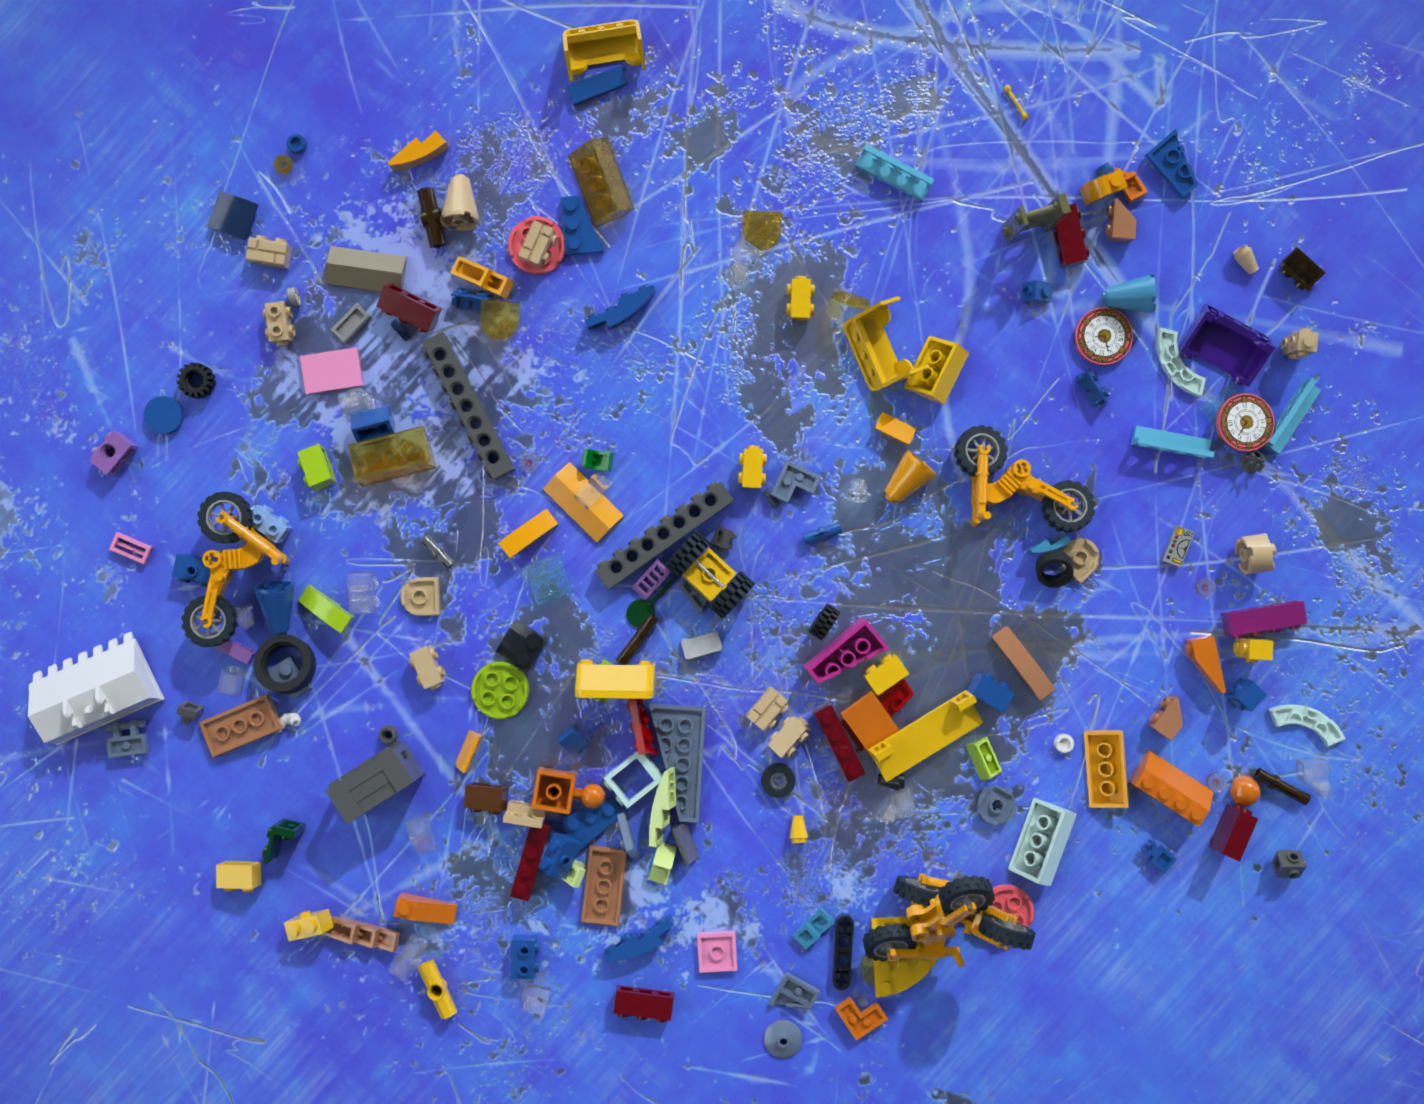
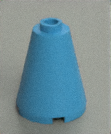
[1102,274,1156,313]

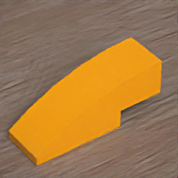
[387,131,449,170]
[450,256,514,300]
[499,509,558,558]

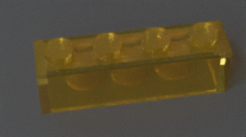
[568,137,635,227]
[348,426,436,487]

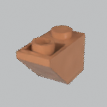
[1105,199,1137,243]
[1148,694,1183,741]

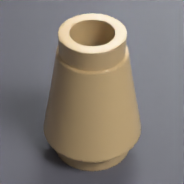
[1233,244,1259,274]

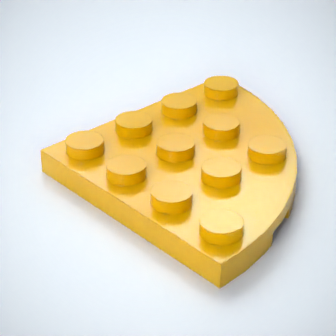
[871,916,947,997]

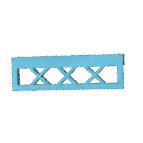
[855,144,934,202]
[1264,378,1321,454]
[1131,426,1214,459]

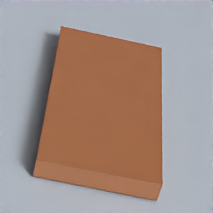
[199,693,283,758]
[581,845,627,927]

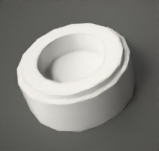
[1054,733,1074,753]

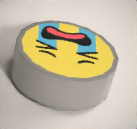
[287,286,301,307]

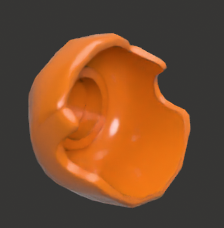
[1229,775,1261,807]

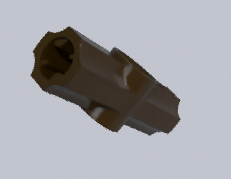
[417,187,447,248]

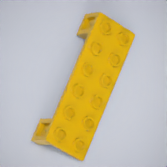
[868,690,983,782]

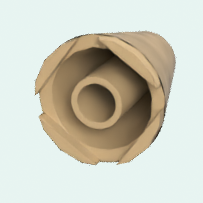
[440,174,480,231]

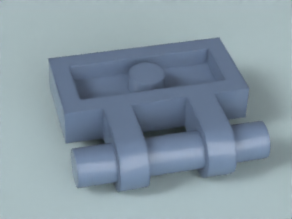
[105,719,149,758]

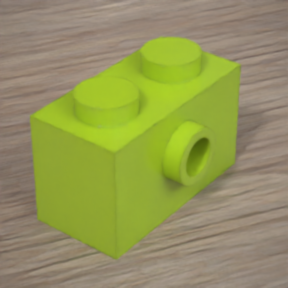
[297,444,337,491]

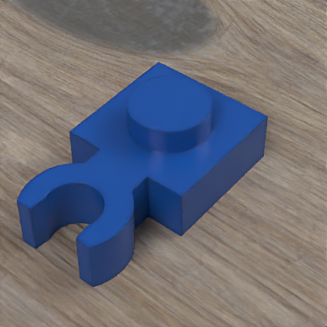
[1140,839,1177,874]

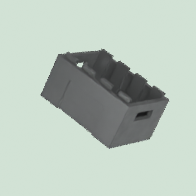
[326,740,425,825]

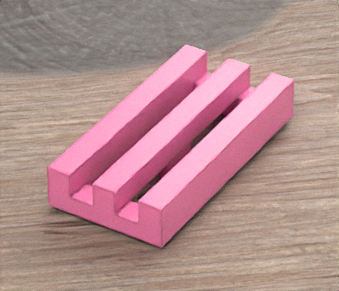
[109,532,154,565]

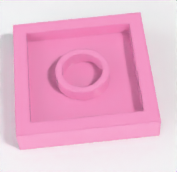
[697,930,738,973]

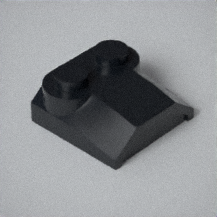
[496,619,548,672]

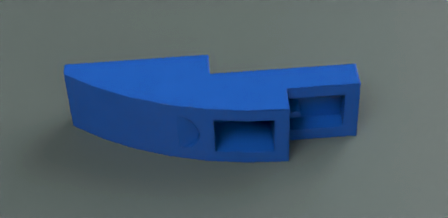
[585,284,656,330]
[603,914,674,962]

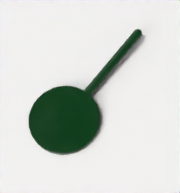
[626,577,677,627]

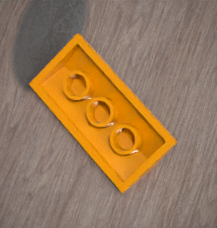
[543,462,624,542]
[1084,729,1129,808]

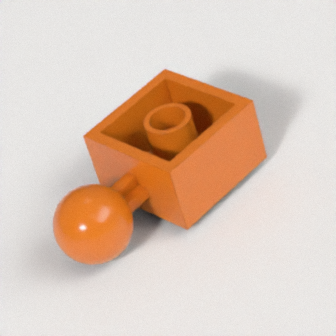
[531,767,605,814]

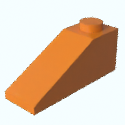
[1185,635,1226,693]
[393,892,458,924]

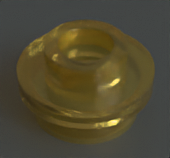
[273,154,293,174]

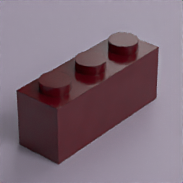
[1052,203,1089,268]
[376,283,442,332]
[613,985,674,1023]

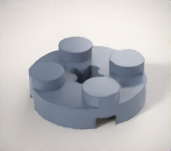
[977,785,1016,825]

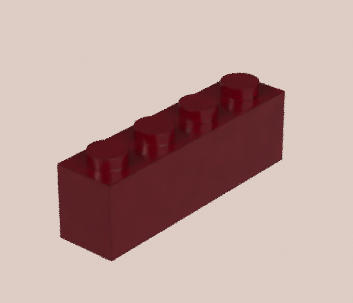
[813,702,866,782]
[510,821,552,902]

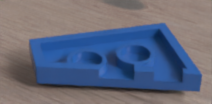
[1145,129,1198,199]
[561,196,604,256]
[561,796,622,852]

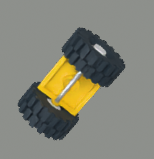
[665,530,755,619]

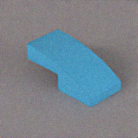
[1027,535,1072,553]
[793,907,835,950]

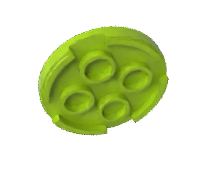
[471,661,529,719]

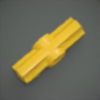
[417,959,457,1020]

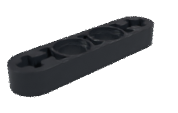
[832,913,854,990]

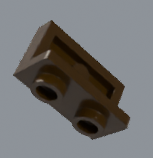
[1279,246,1326,292]

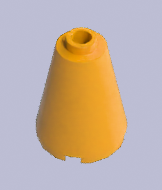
[884,450,937,503]

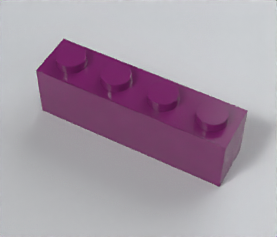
[1221,600,1308,639]

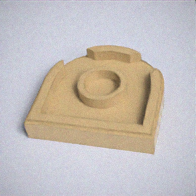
[1059,538,1099,584]
[400,577,441,616]

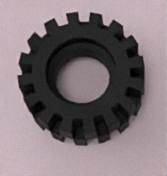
[176,362,216,399]
[808,603,840,640]

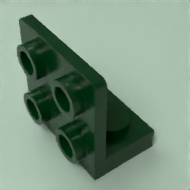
[262,818,306,864]

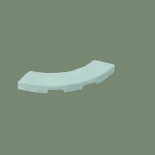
[1156,328,1206,397]
[1268,704,1345,747]

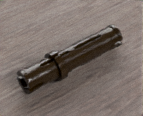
[616,613,659,665]
[1253,768,1311,805]

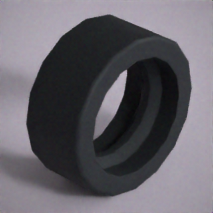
[1035,550,1074,588]

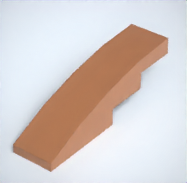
[992,626,1056,701]
[321,916,401,952]

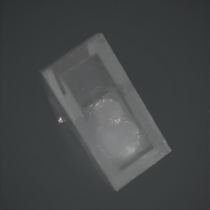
[574,471,614,510]

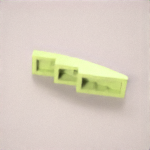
[649,767,676,847]

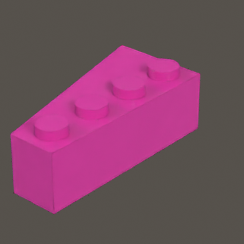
[803,617,890,684]

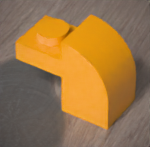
[1079,169,1128,206]

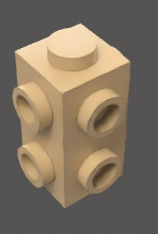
[263,301,295,347]
[1281,328,1319,360]
[409,645,446,690]
[768,716,811,759]

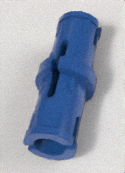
[802,522,842,545]

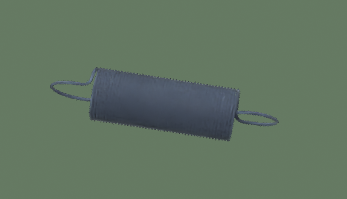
[762,487,781,512]

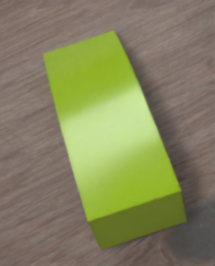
[298,584,355,633]

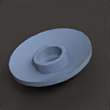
[764,1019,802,1058]

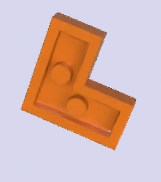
[834,996,888,1041]

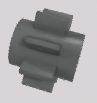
[1240,450,1265,474]

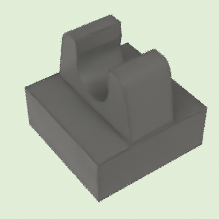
[711,526,737,549]
[177,700,204,725]

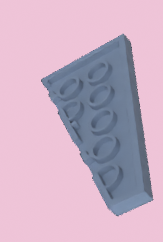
[649,704,706,823]

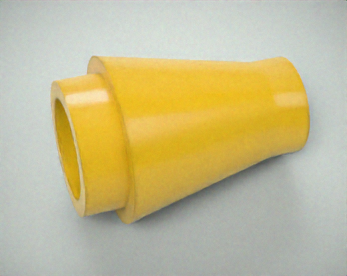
[789,815,808,843]

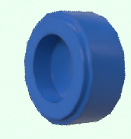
[287,134,307,154]

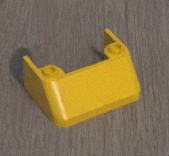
[563,19,646,81]
[844,296,930,391]
[575,660,656,699]

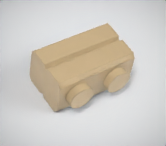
[518,220,558,268]
[246,235,292,269]
[746,686,789,731]

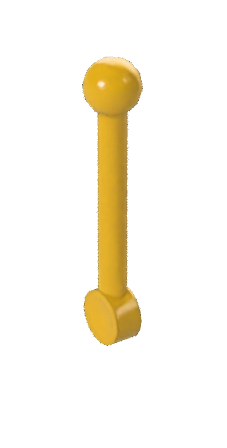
[1004,85,1029,120]

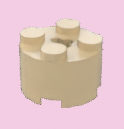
[1235,533,1276,574]

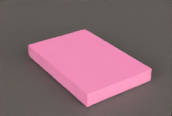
[300,347,364,395]

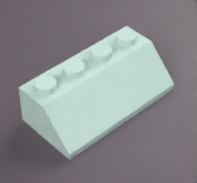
[1008,798,1077,886]

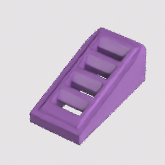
[632,559,672,600]

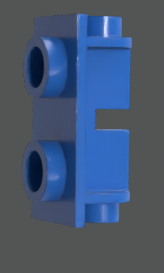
[451,288,493,312]
[1076,368,1110,408]

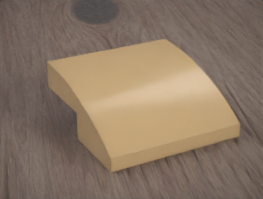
[503,799,547,828]

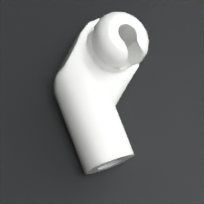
[278,713,301,733]

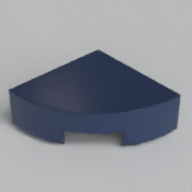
[390,319,411,341]

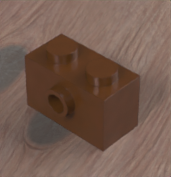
[464,782,509,815]

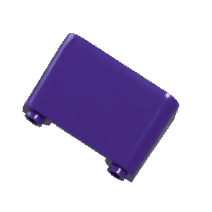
[1180,304,1276,387]

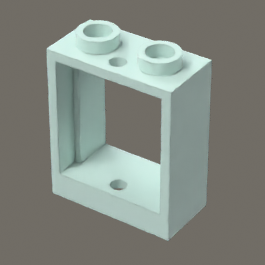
[604,751,663,808]

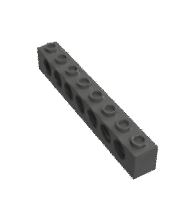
[422,331,516,480]
[595,481,734,590]

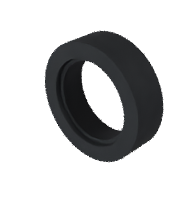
[253,634,316,695]

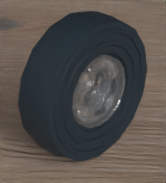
[761,763,795,798]

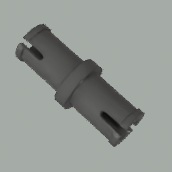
[420,535,455,571]

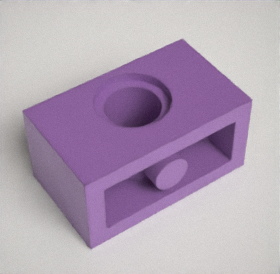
[89,431,138,476]

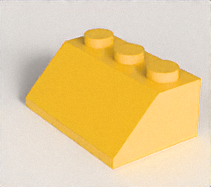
[904,336,969,405]

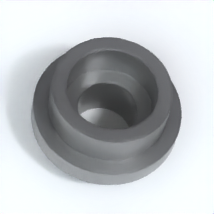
[379,725,398,745]

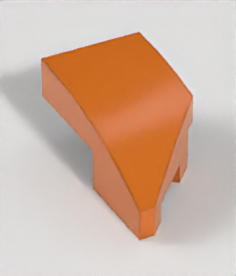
[1114,168,1148,204]

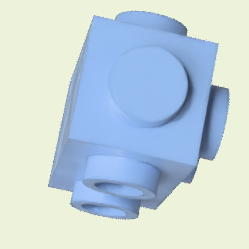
[250,504,292,544]

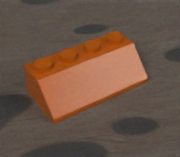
[1128,750,1213,827]

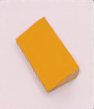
[874,412,916,446]
[455,730,483,773]

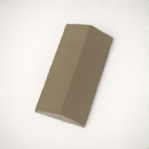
[325,246,407,292]

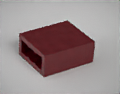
[1209,804,1258,862]

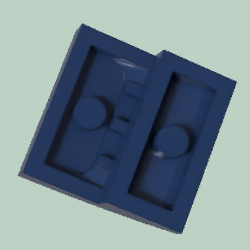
[207,191,259,241]

